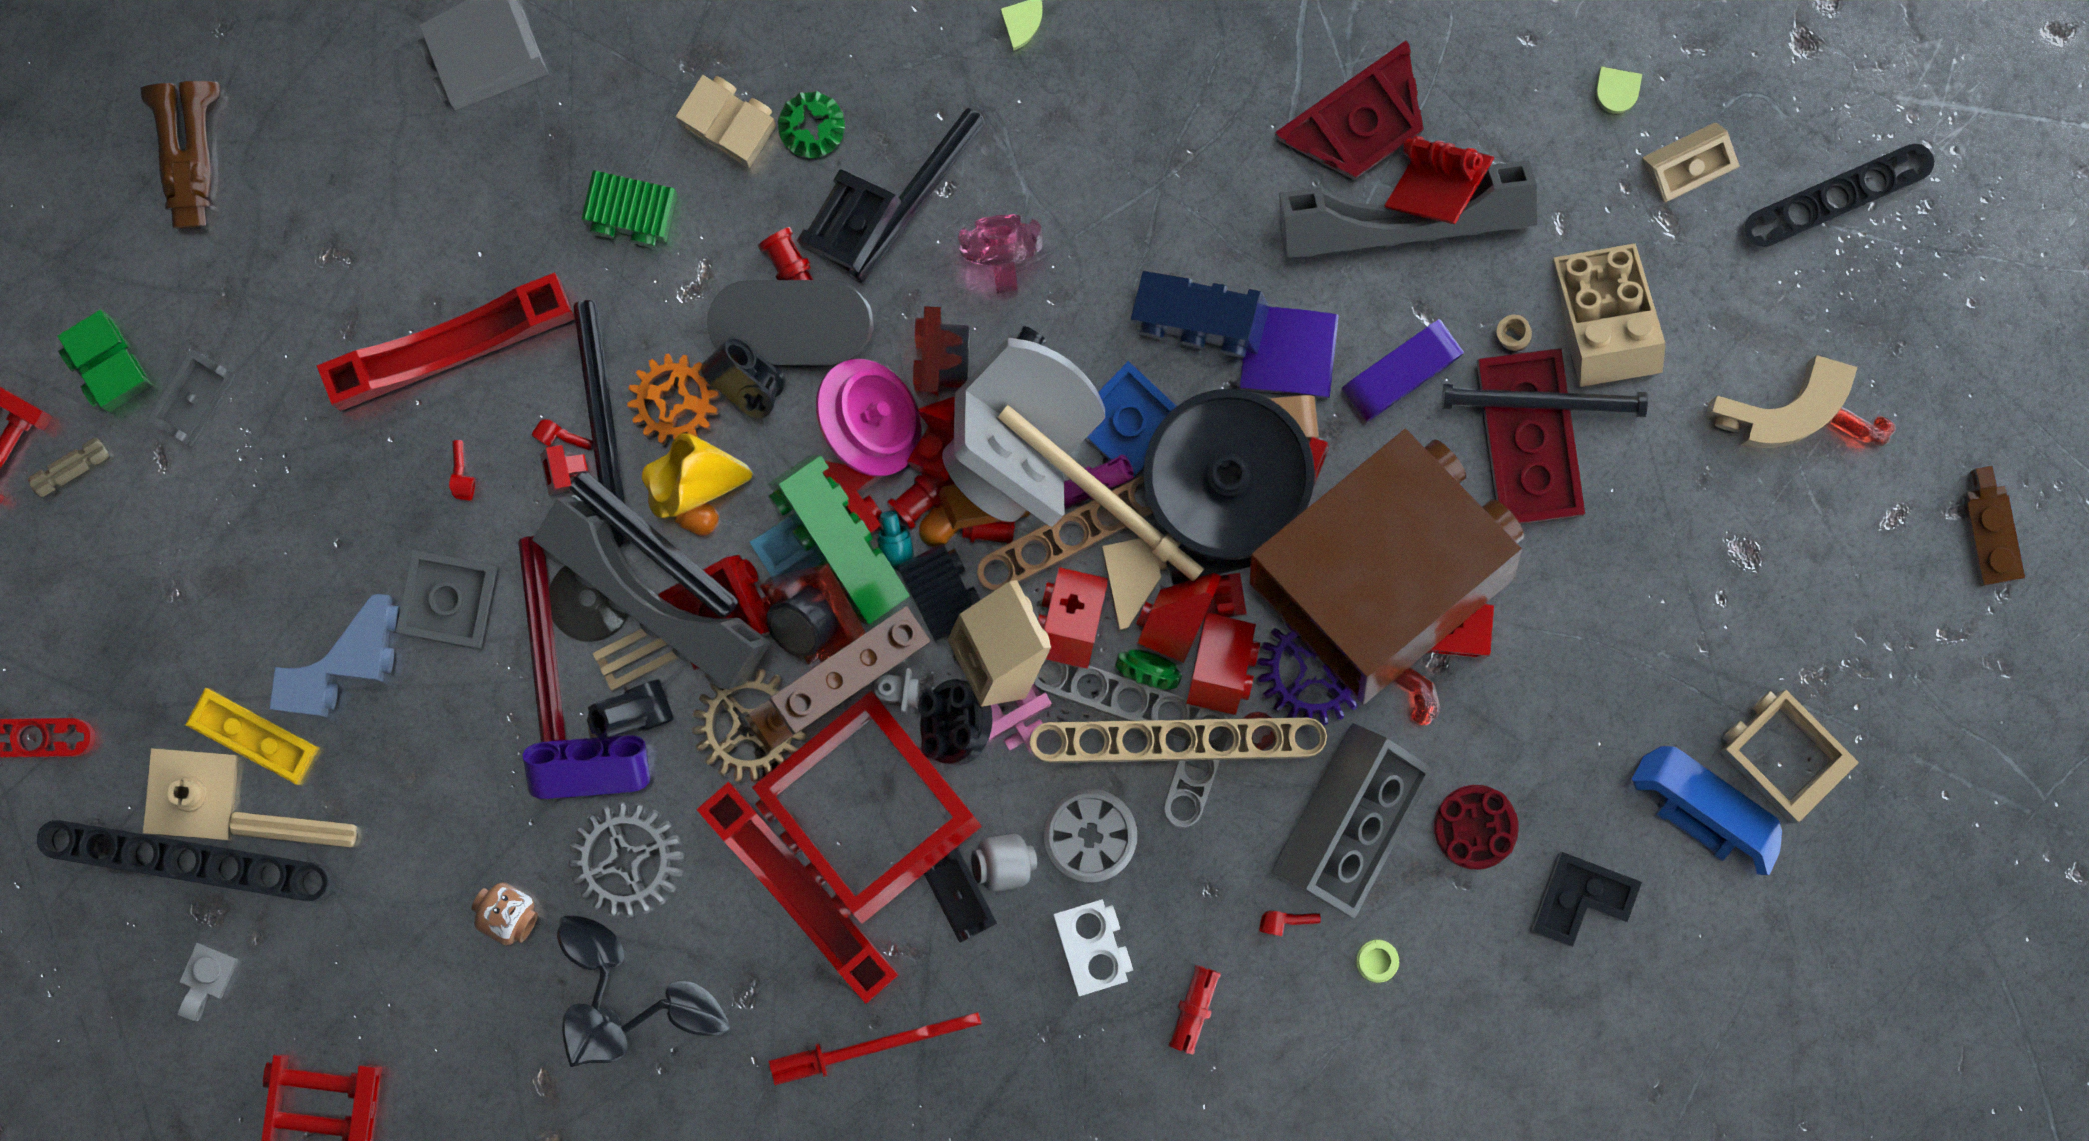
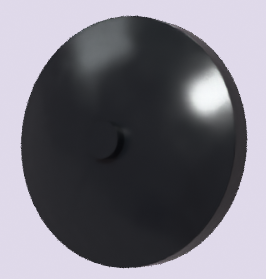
[1144,389,1315,560]

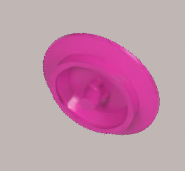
[816,359,922,476]

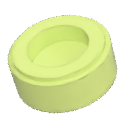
[1355,940,1399,983]

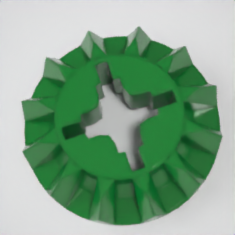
[778,91,845,158]
[1115,649,1183,690]

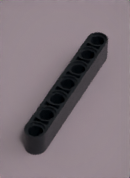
[37,820,335,902]

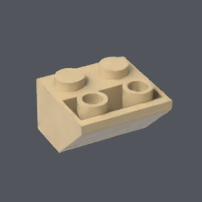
[948,580,1051,707]

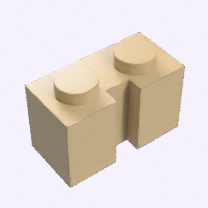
[676,75,776,169]

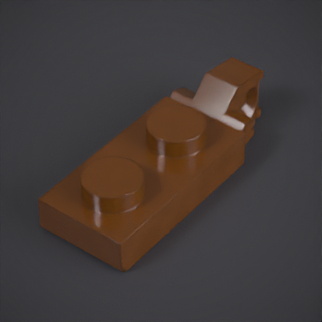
[1964,466,2025,586]

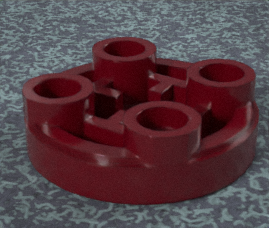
[1433,785,1519,870]

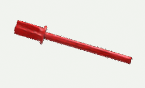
[768,1012,982,1086]

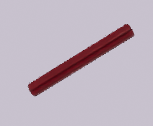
[518,536,566,742]

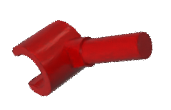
[532,419,593,451]
[449,440,476,501]
[1259,911,1321,936]

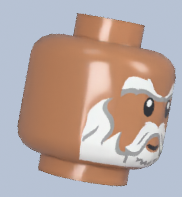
[471,882,538,946]

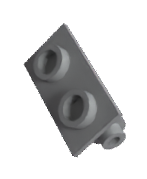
[874,668,920,716]

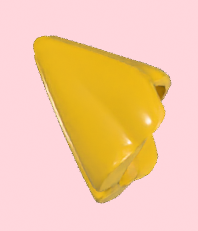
[642,434,753,518]

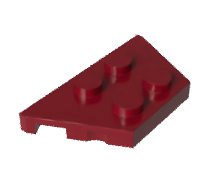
[1275,40,1424,180]

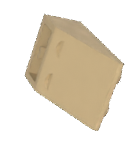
[1553,243,1665,387]

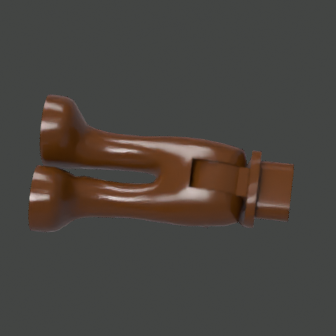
[140,81,221,229]

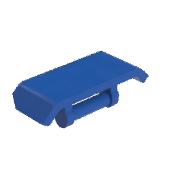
[1632,746,1782,875]

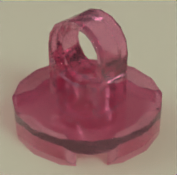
[958,214,1044,294]

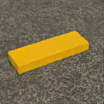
[185,688,319,785]

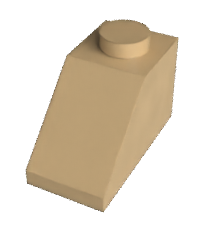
[1102,538,1167,632]

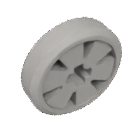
[1044,789,1137,883]

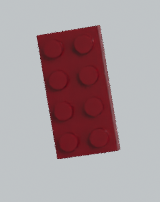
[1476,348,1585,524]

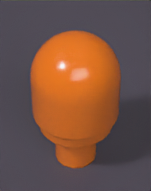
[675,503,719,536]
[919,504,959,547]

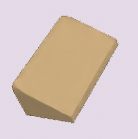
[1643,123,1740,202]

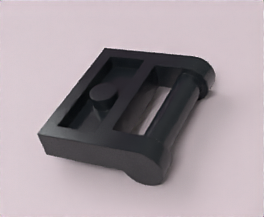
[796,169,901,272]

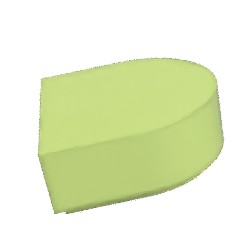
[1595,67,1642,114]

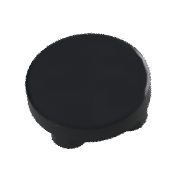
[918,679,993,765]

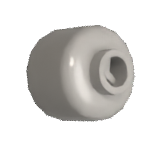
[971,833,1037,892]

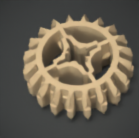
[692,669,806,783]

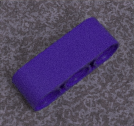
[1341,319,1464,423]
[522,735,651,799]

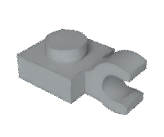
[177,942,239,1022]

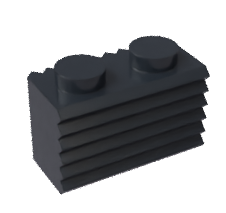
[897,543,981,644]

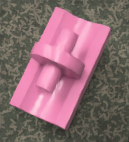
[987,684,1052,753]

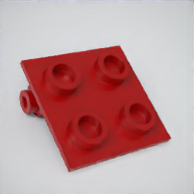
[1384,136,1494,225]

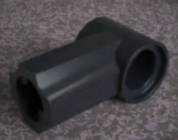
[587,679,674,741]

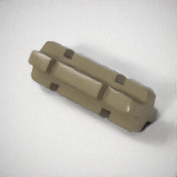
[28,438,109,497]

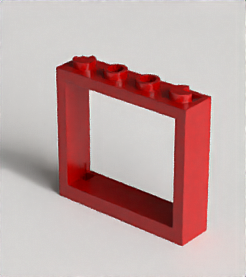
[752,691,982,924]

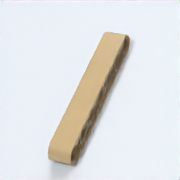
[1030,718,1327,763]

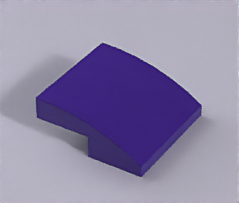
[1240,307,1339,398]

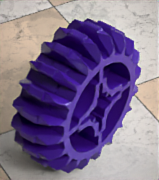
[1256,621,1358,726]

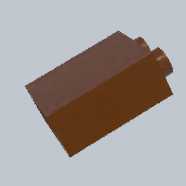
[1250,428,1524,705]

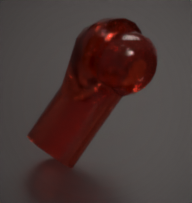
[1831,407,1896,446]
[1393,667,1440,726]

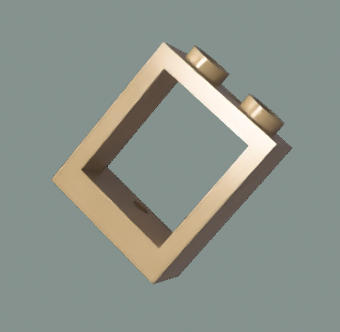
[1720,690,1859,823]

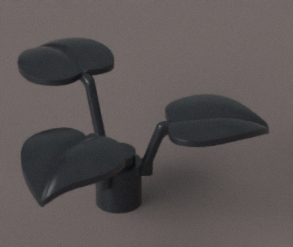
[557,916,730,1067]

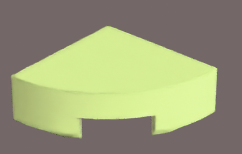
[1001,0,1042,51]

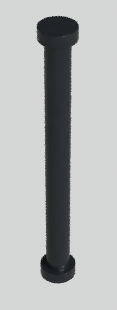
[1442,384,1648,417]

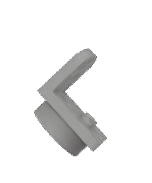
[942,338,1105,527]

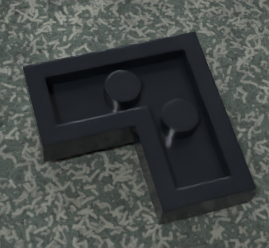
[1531,852,1642,947]

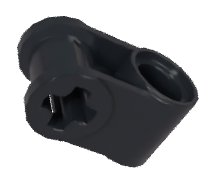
[701,337,785,418]

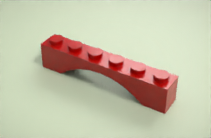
[316,272,575,411]
[696,781,899,1004]

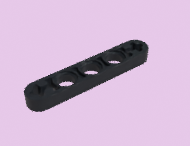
[1741,143,1935,251]

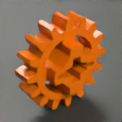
[627,354,720,445]

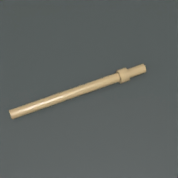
[997,405,1204,582]

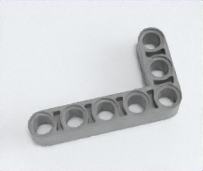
[1033,659,1229,828]

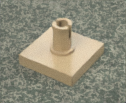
[143,748,239,840]

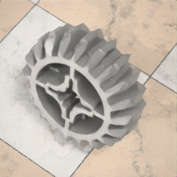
[568,802,684,918]

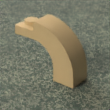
[1706,355,1857,448]

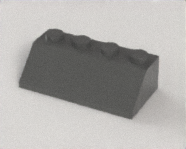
[1272,723,1434,919]

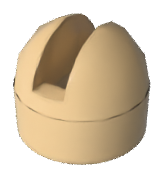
[1497,315,1532,351]

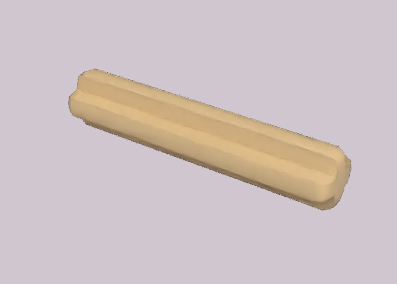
[229,812,357,847]

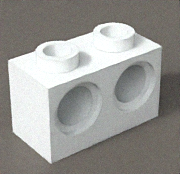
[1053,899,1133,996]

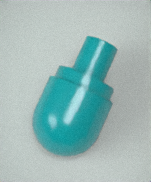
[877,510,914,569]

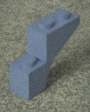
[269,594,400,718]

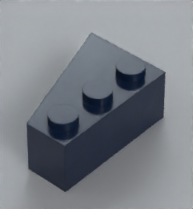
[1130,271,1270,358]

